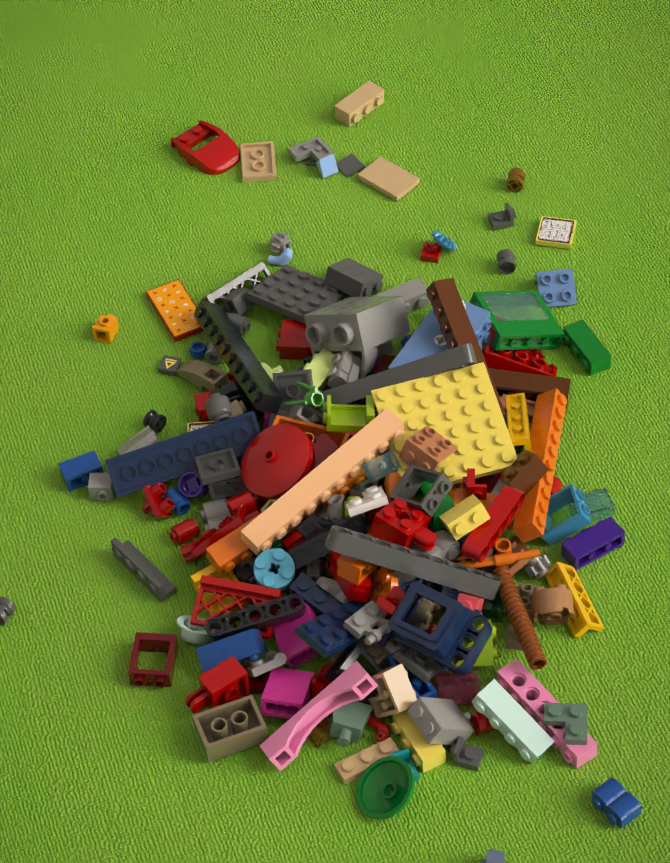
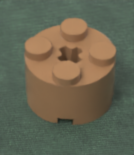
[531,584,575,625]

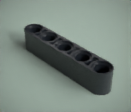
[205,594,306,642]

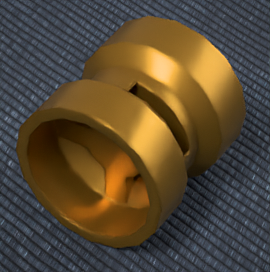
[506,168,526,192]

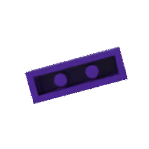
[561,516,625,570]

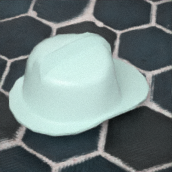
[177,615,220,644]

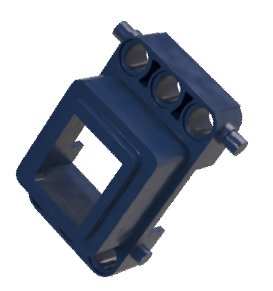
[377,577,492,676]

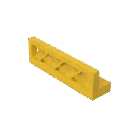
[505,393,532,452]
[545,562,604,638]

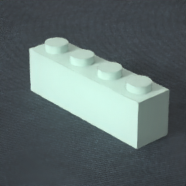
[472,679,555,764]

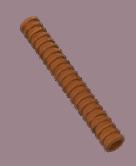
[488,565,547,670]

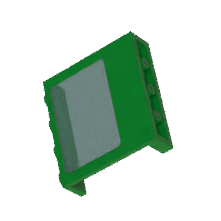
[469,290,565,350]

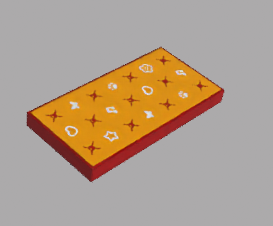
[146,279,203,342]

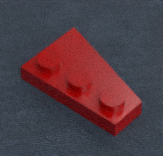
[191,504,246,557]

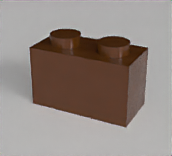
[499,450,549,495]

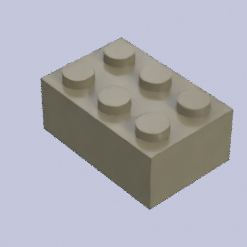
[192,695,268,763]

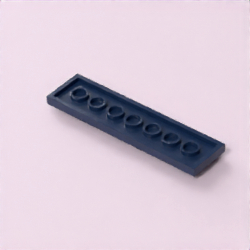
[105,410,261,498]

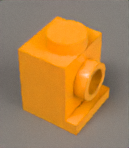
[92,314,119,344]

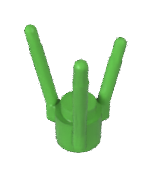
[284,381,324,409]

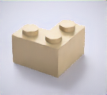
[369,664,417,718]

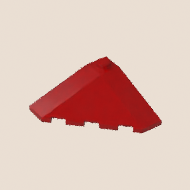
[482,317,557,377]

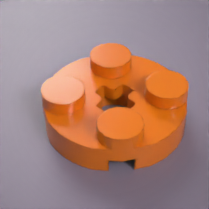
[369,567,398,607]

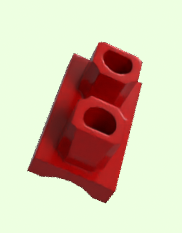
[142,483,175,519]

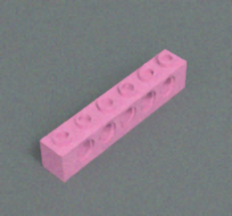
[497,659,598,769]

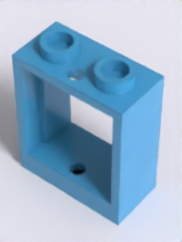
[541,484,591,546]

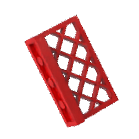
[190,575,283,640]

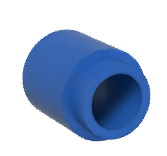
[163,487,191,515]

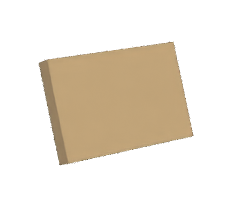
[240,141,277,183]
[358,156,420,201]

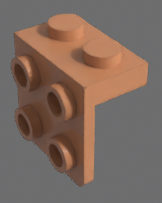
[399,426,457,471]

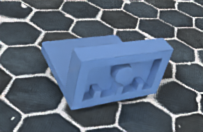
[535,269,577,308]

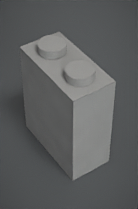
[407,697,474,745]

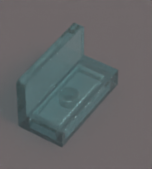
[359,450,401,487]

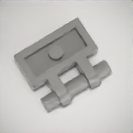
[343,600,391,646]

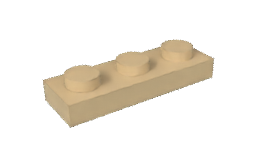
[334,737,399,785]

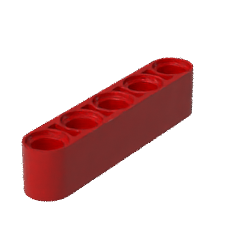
[461,485,525,563]

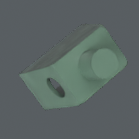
[329,701,373,747]

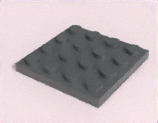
[246,265,346,324]

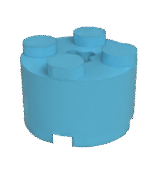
[254,548,295,593]

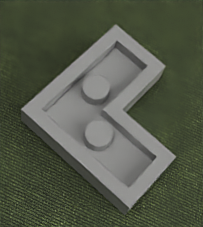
[288,136,334,162]

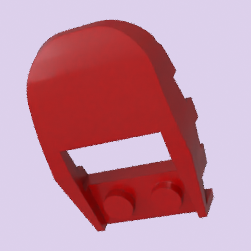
[171,120,240,175]

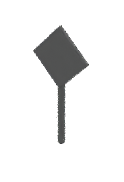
[304,154,365,178]

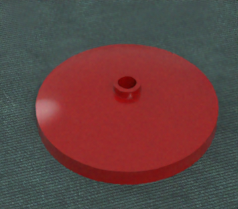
[241,423,313,500]

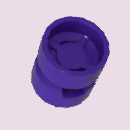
[178,472,209,498]

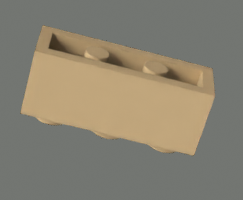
[334,81,384,127]

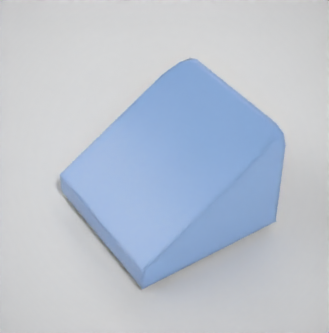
[316,154,338,178]

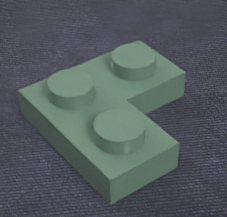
[544,703,587,745]

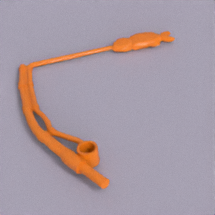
[390,460,540,568]

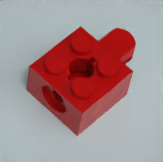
[370,497,437,551]
[185,656,250,714]

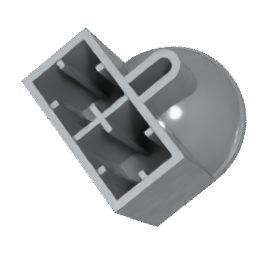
[304,296,410,380]

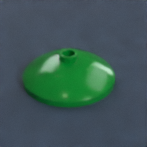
[356,756,415,820]

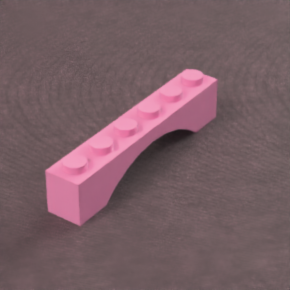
[259,661,378,771]

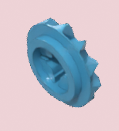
[431,231,457,251]

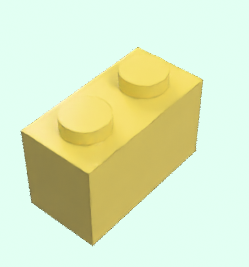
[439,494,490,541]

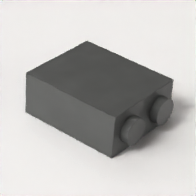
[325,258,383,297]

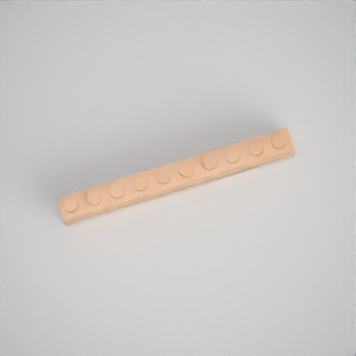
[241,408,404,556]

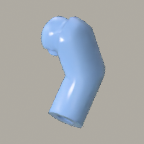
[268,248,293,266]

